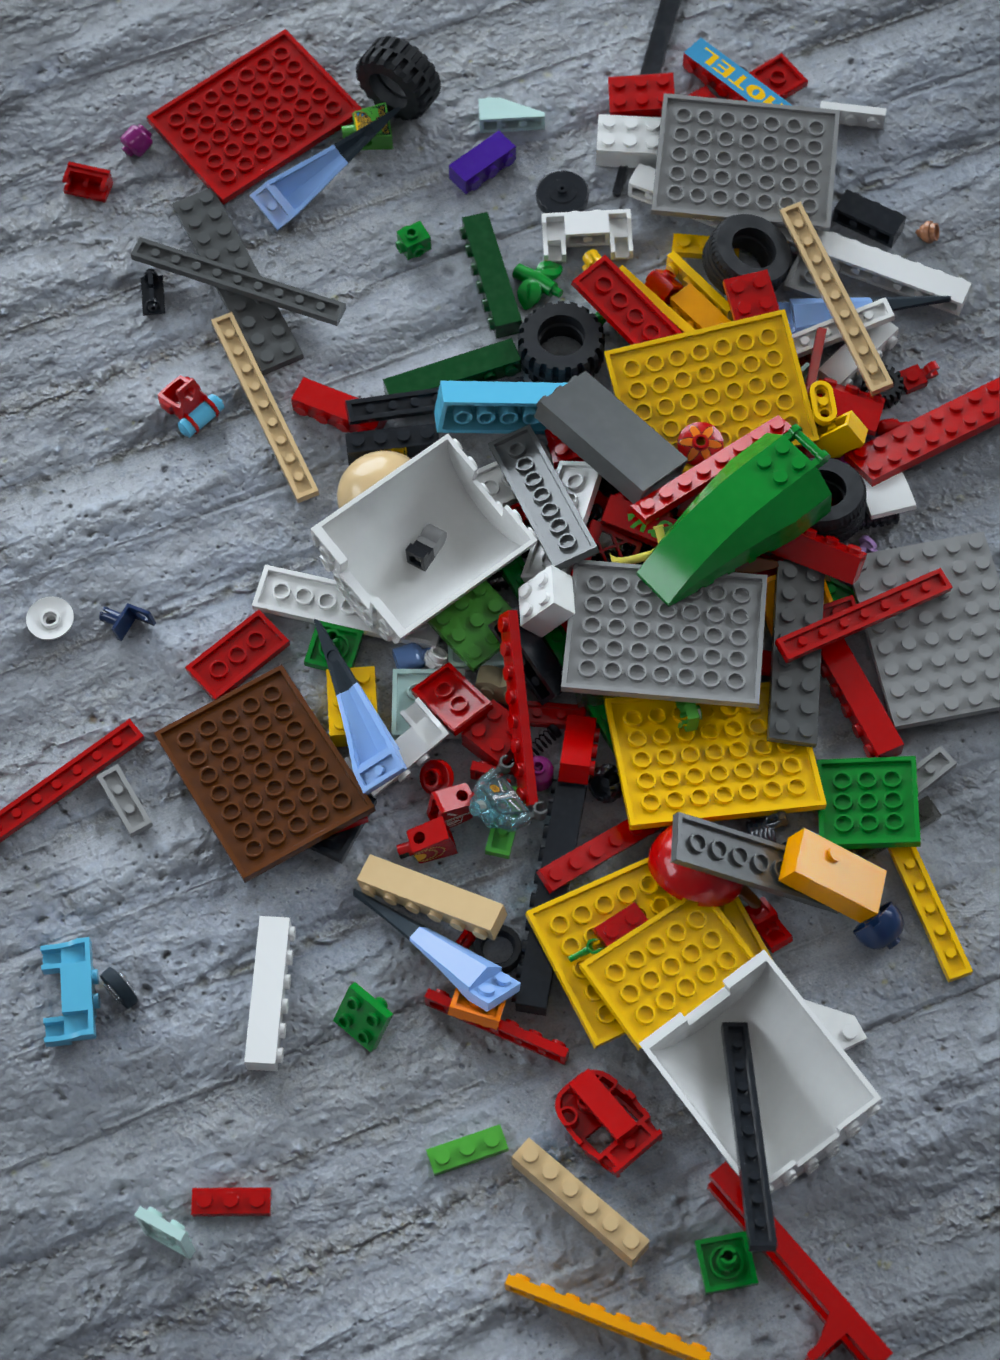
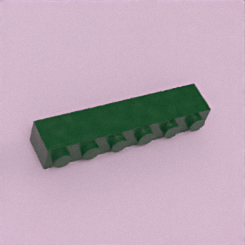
[459,212,522,339]
[383,338,521,395]

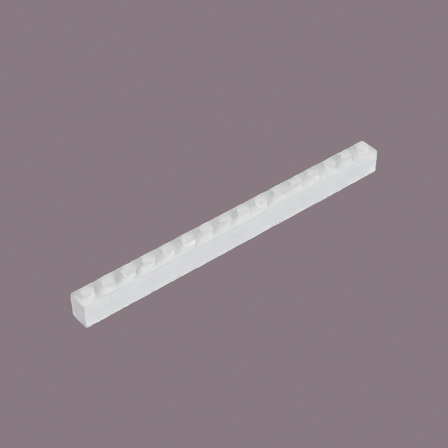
[628,163,971,316]

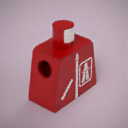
[426,783,486,828]

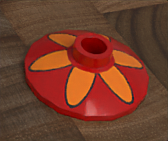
[677,422,724,466]

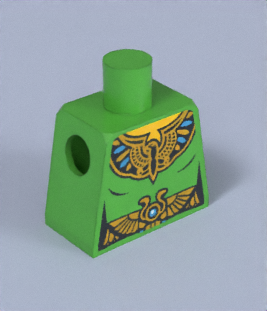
[341,103,393,150]

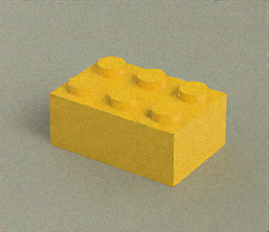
[326,666,378,747]

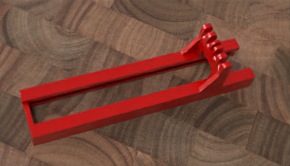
[707,1161,893,1360]

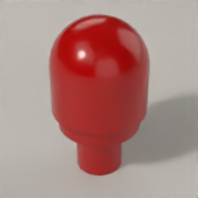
[876,418,908,436]

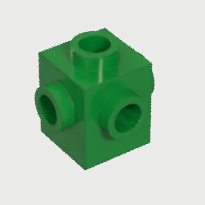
[395,221,432,260]

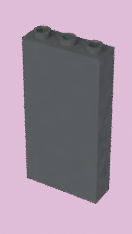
[534,371,688,504]

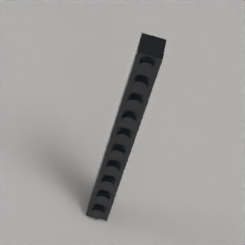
[511,773,588,1016]

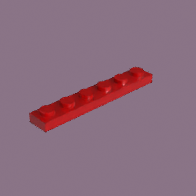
[536,819,664,893]
[424,988,569,1065]

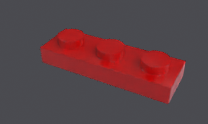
[191,1187,272,1217]

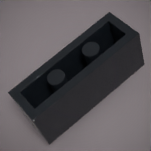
[832,189,906,249]

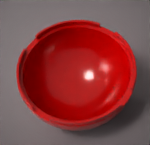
[648,825,744,907]

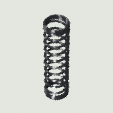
[507,724,562,766]

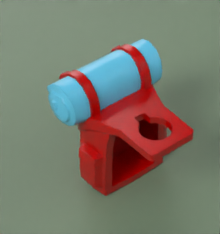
[157,375,225,438]

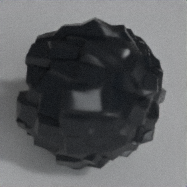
[588,764,623,803]

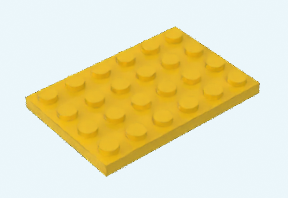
[579,898,755,1051]

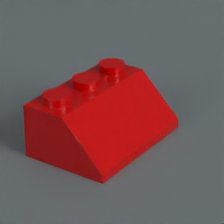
[817,377,885,436]

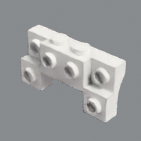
[541,209,633,263]
[344,697,450,798]

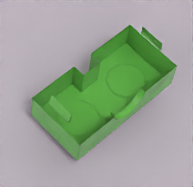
[675,701,702,732]

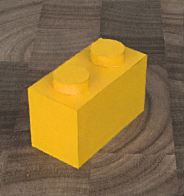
[815,410,868,459]

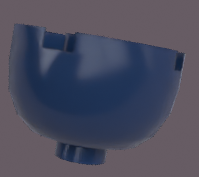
[853,901,904,950]

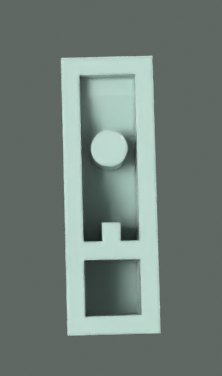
[478,97,545,133]

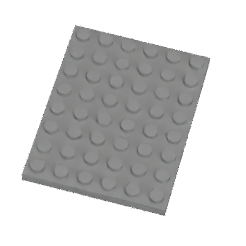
[651,93,840,232]
[852,531,1000,730]
[561,560,767,708]

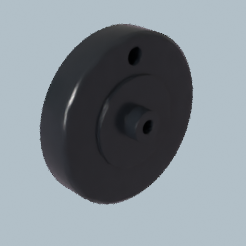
[536,170,589,213]

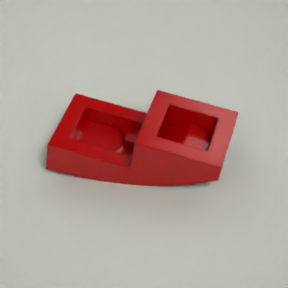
[744,896,793,953]

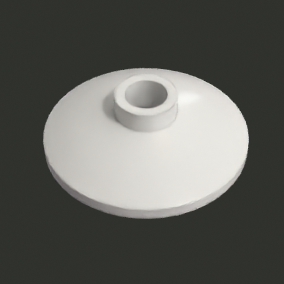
[26,596,74,640]

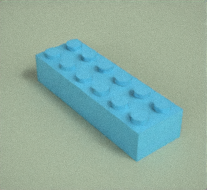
[434,380,567,434]

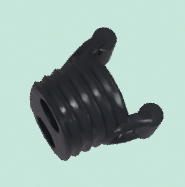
[746,811,788,846]

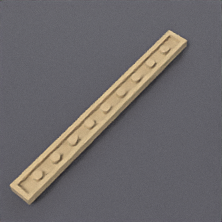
[780,201,893,396]
[211,312,319,503]

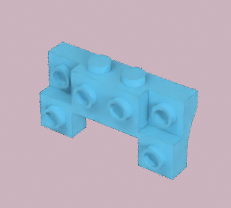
[40,937,100,1047]

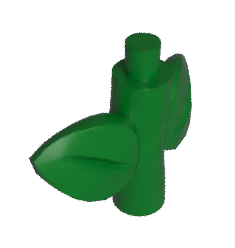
[512,260,563,311]

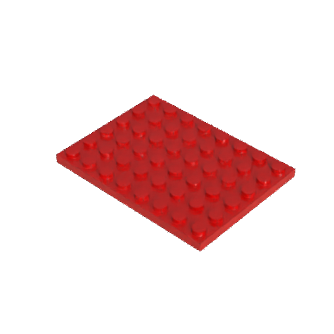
[146,29,362,205]

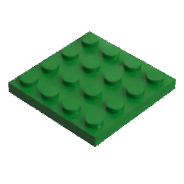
[817,756,921,849]

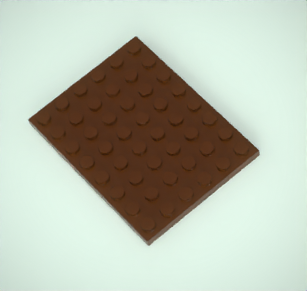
[154,664,376,883]

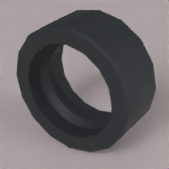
[474,925,522,974]

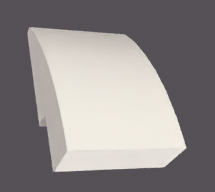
[848,464,917,520]

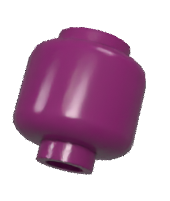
[120,124,153,157]
[533,756,554,792]

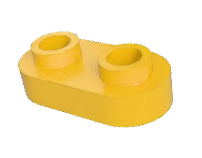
[809,381,837,426]

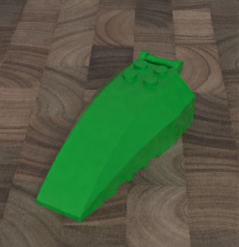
[637,424,832,607]

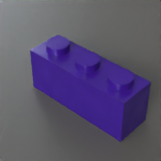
[448,130,516,195]

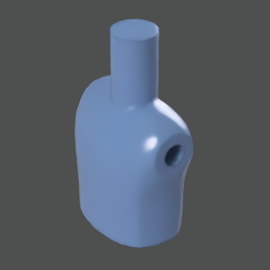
[392,642,431,669]

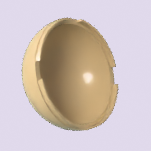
[337,451,411,508]

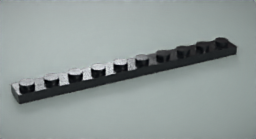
[721,1022,778,1252]

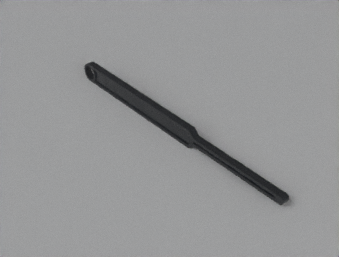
[612,0,681,198]

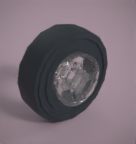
[100,967,138,1009]

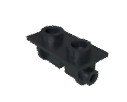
[141,268,166,316]

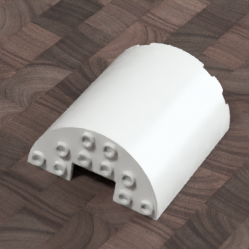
[311,434,538,644]
[639,950,882,1194]

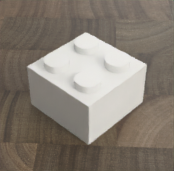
[518,565,575,637]

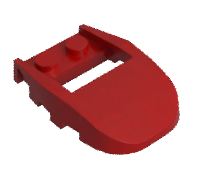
[555,1070,663,1178]

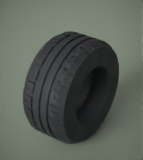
[702,214,792,295]
[810,458,867,543]

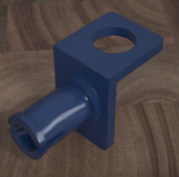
[99,603,156,641]

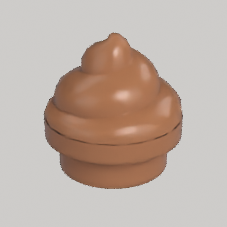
[915,221,940,243]

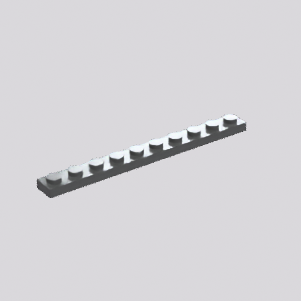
[130,237,346,326]

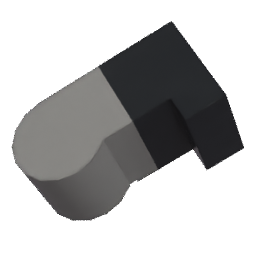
[405,524,447,571]

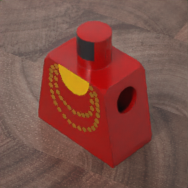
[396,816,458,863]

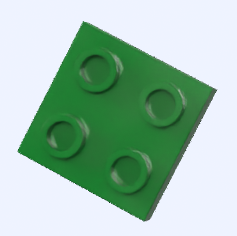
[304,621,364,671]
[333,982,393,1052]
[694,1231,759,1295]

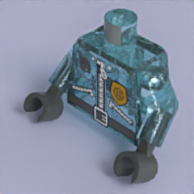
[469,755,548,832]

